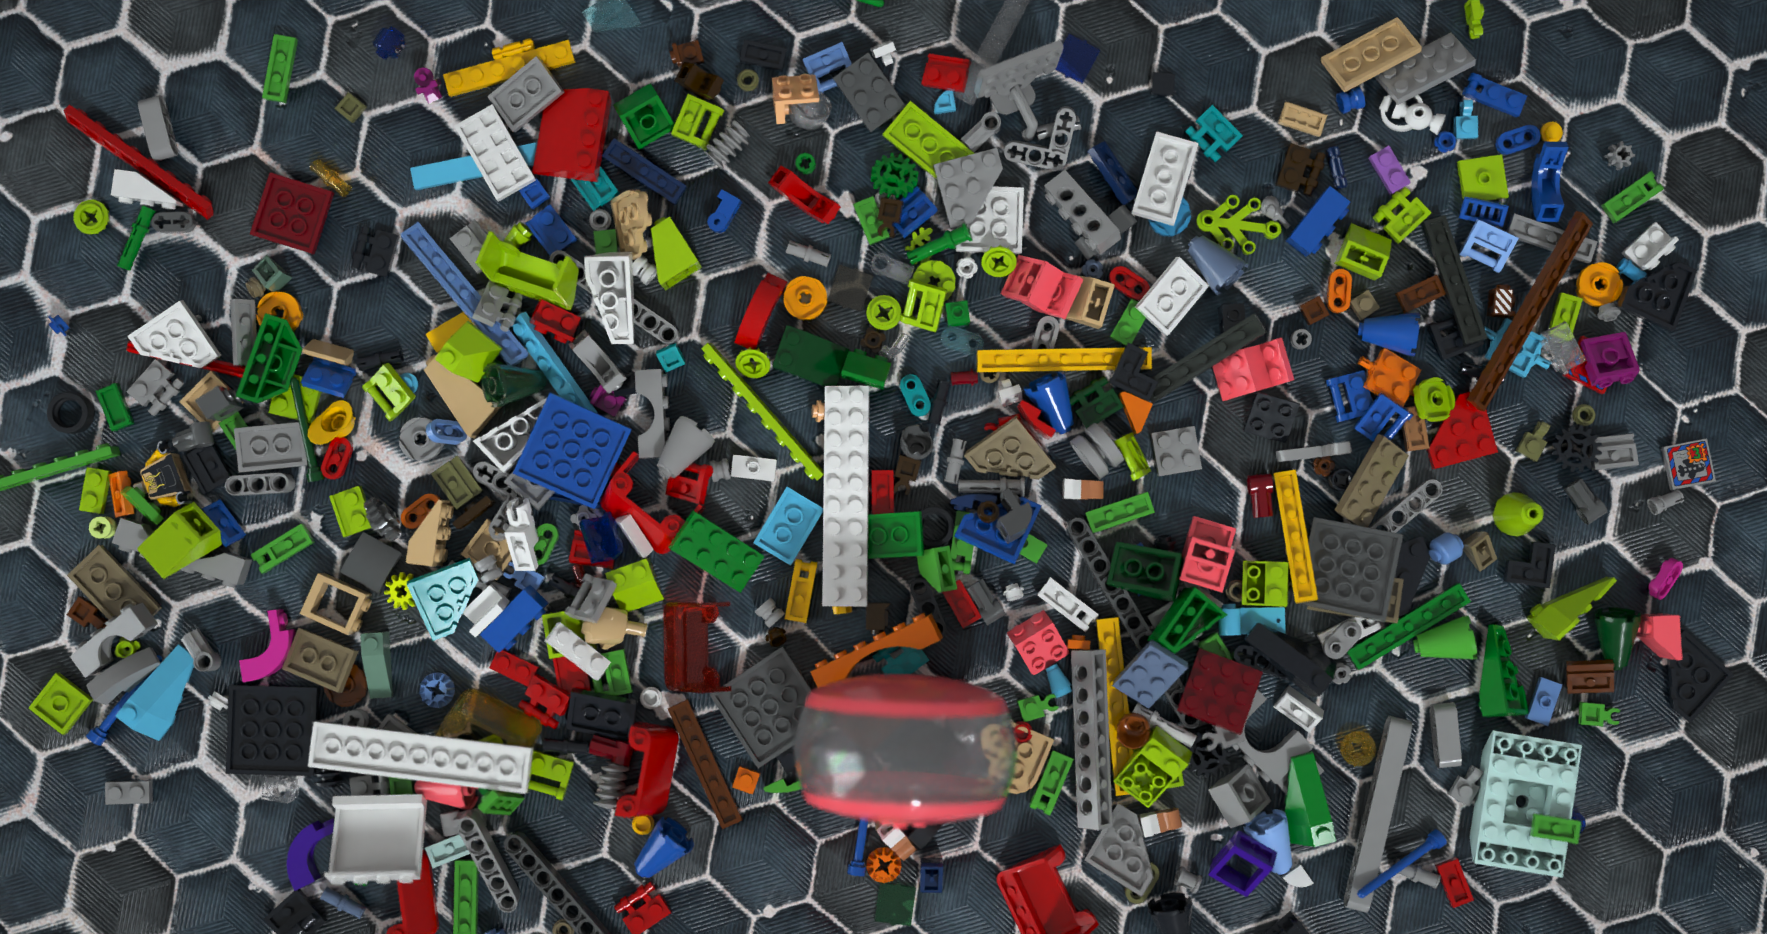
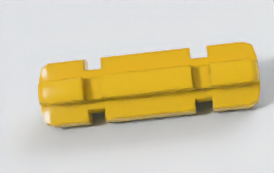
[492,38,535,60]

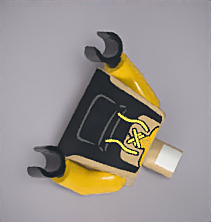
[133,439,193,507]

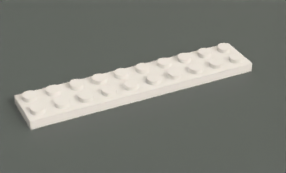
[822,386,870,607]
[308,721,533,794]

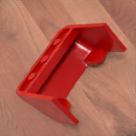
[600,451,706,554]
[386,849,439,934]

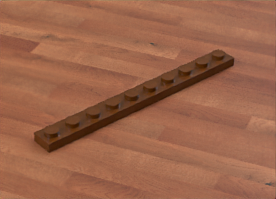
[1467,211,1593,412]

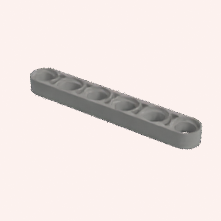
[1368,479,1443,533]

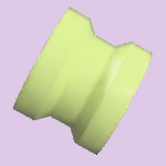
[89,517,117,538]

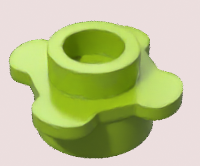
[115,637,141,658]

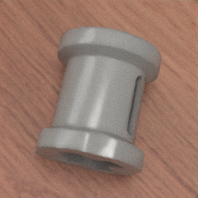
[1174,866,1202,894]

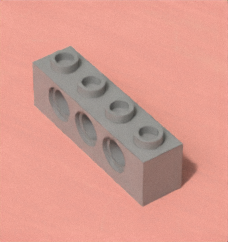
[1044,170,1121,255]

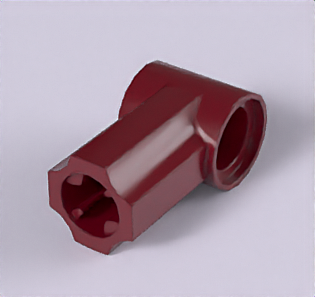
[1247,474,1273,518]
[588,735,634,766]

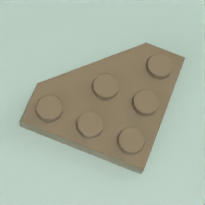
[964,415,1056,480]

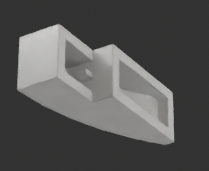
[86,647,161,705]

